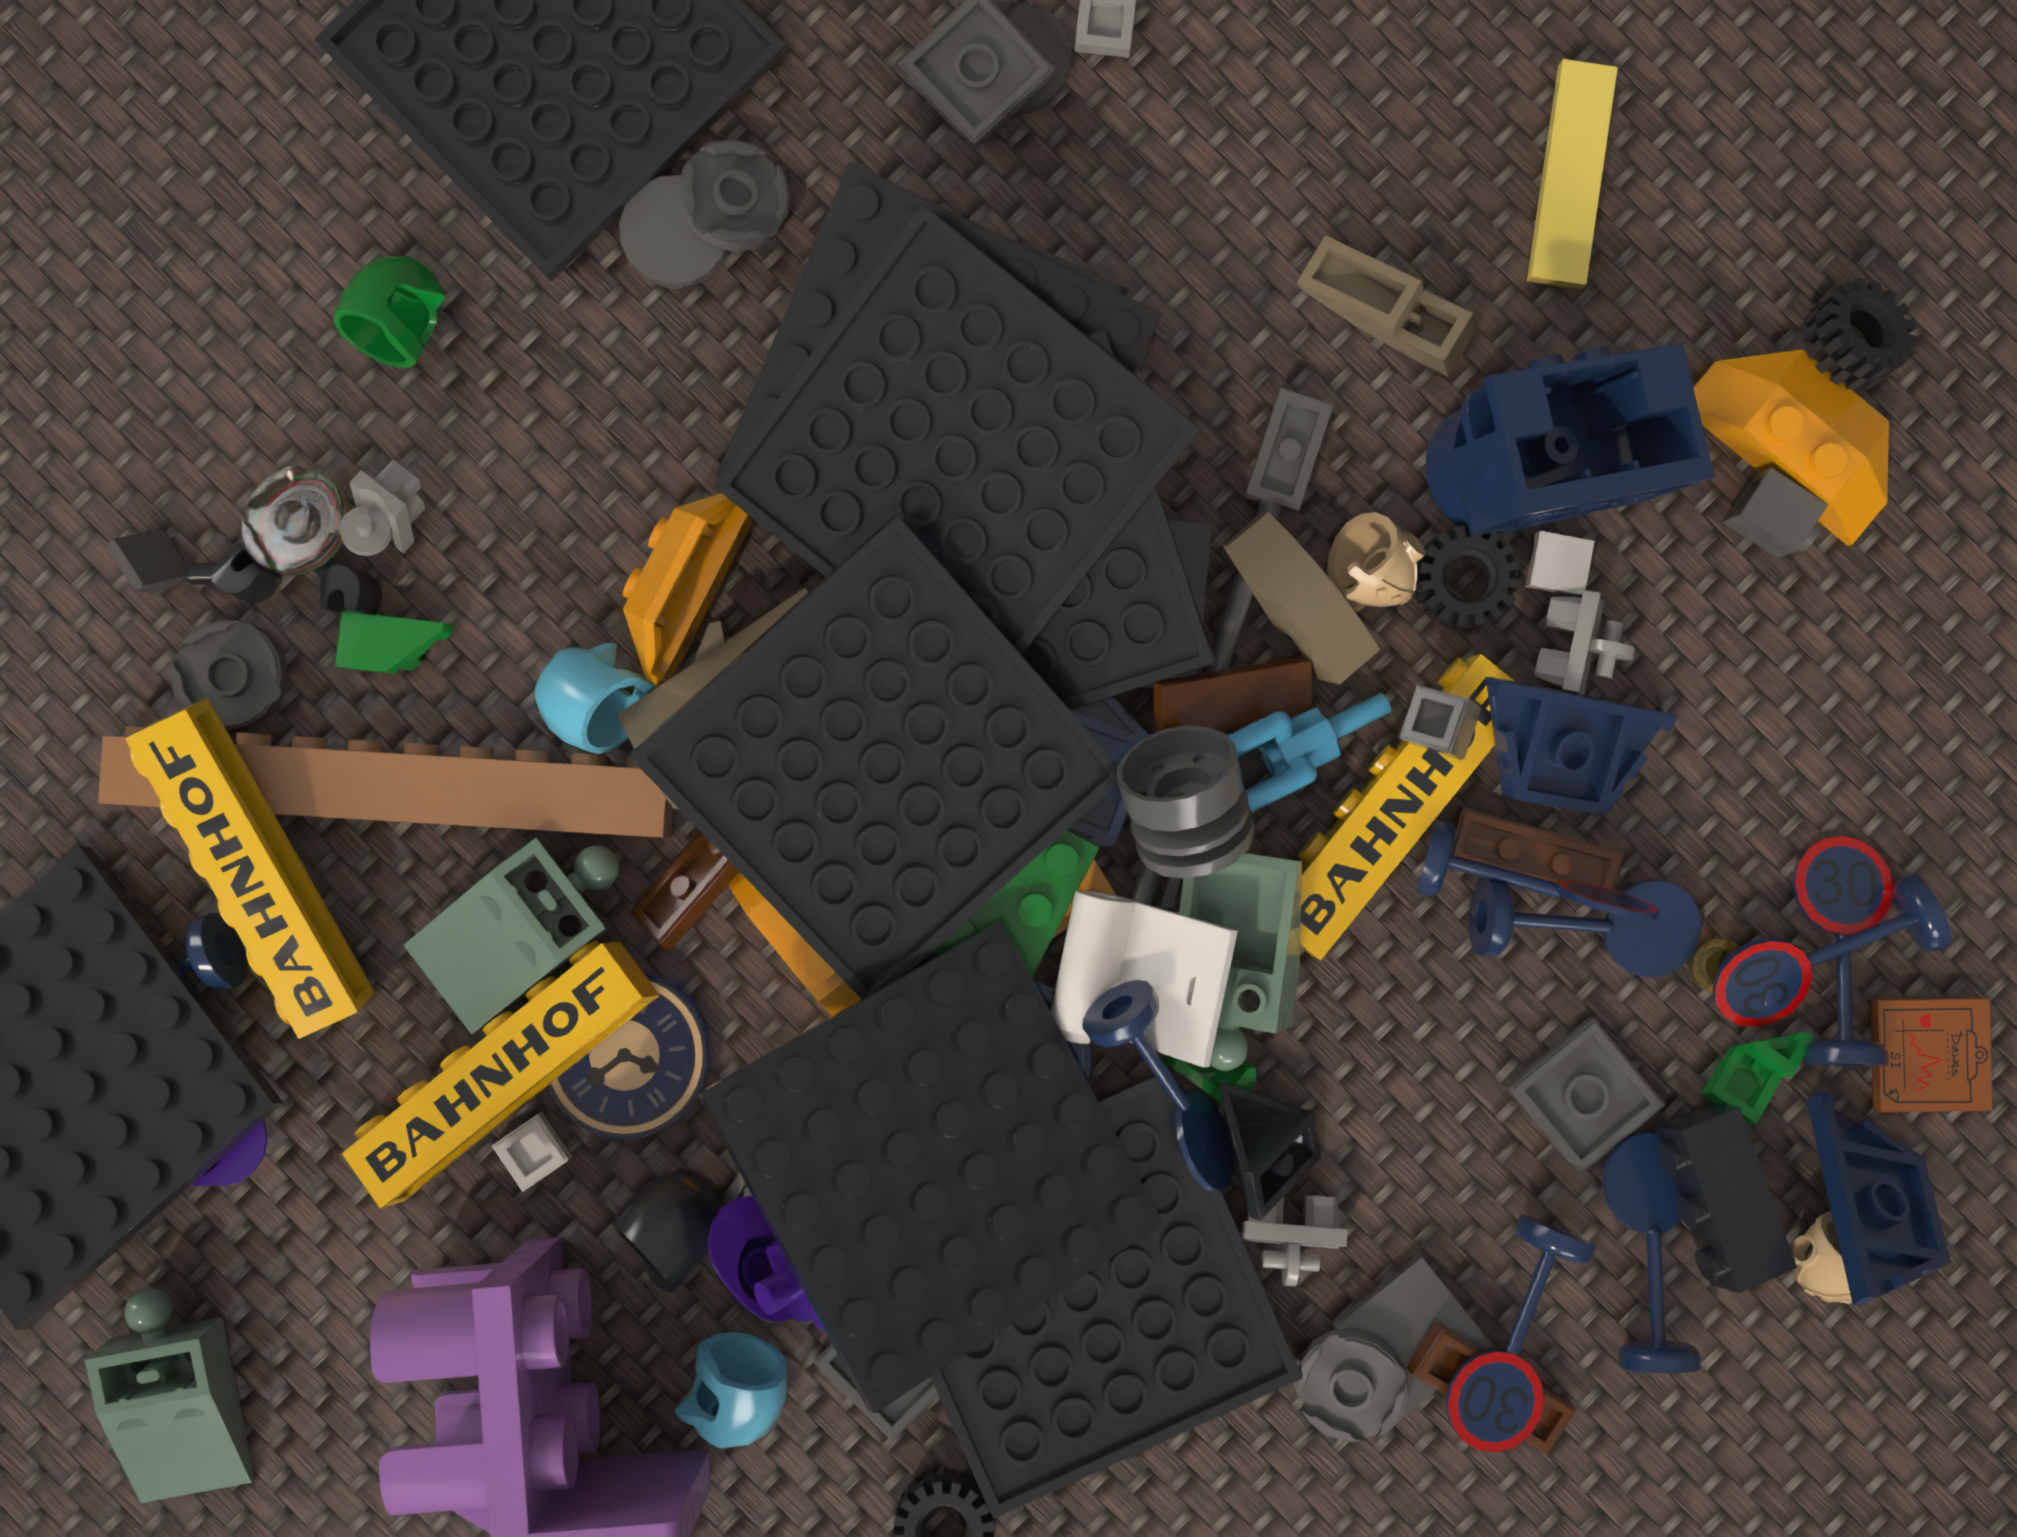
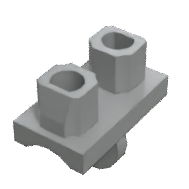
[340,460,425,556]
[1535,590,1635,695]
[1238,1196,1348,1287]

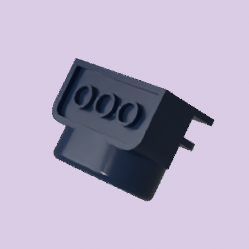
[1425,343,1715,536]

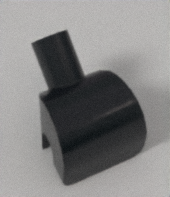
[188,543,281,603]
[312,556,382,615]

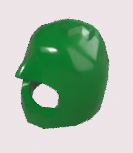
[333,256,444,368]

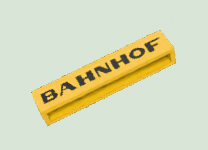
[1298,654,1514,960]
[125,697,375,1039]
[342,941,660,1209]

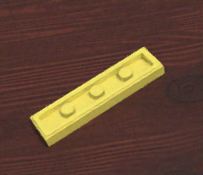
[1527,59,1618,290]

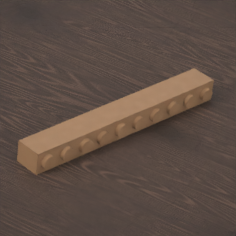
[98,726,674,838]

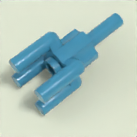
[1227,693,1391,813]

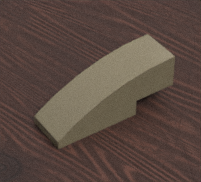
[1297,235,1476,377]
[1222,511,1380,684]

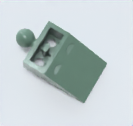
[404,838,619,1035]
[1179,853,1302,1071]
[85,1287,255,1503]

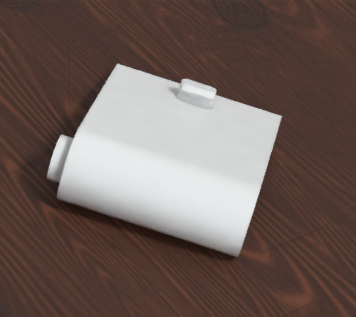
[1051,889,1238,1067]

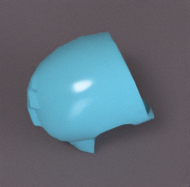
[535,643,655,754]
[675,1332,787,1449]

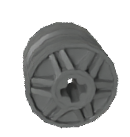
[1117,725,1255,879]

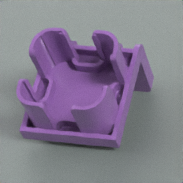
[370,1237,711,1537]

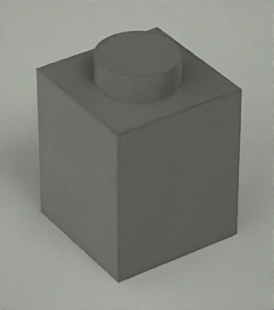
[1722,467,1828,558]

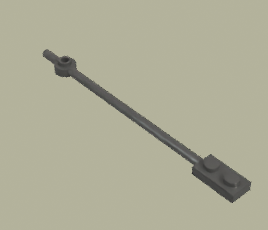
[1130,388,1334,905]

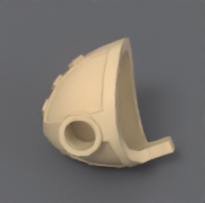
[1327,512,1426,612]
[1790,1210,1852,1304]

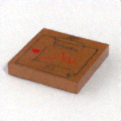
[1870,997,1993,1112]

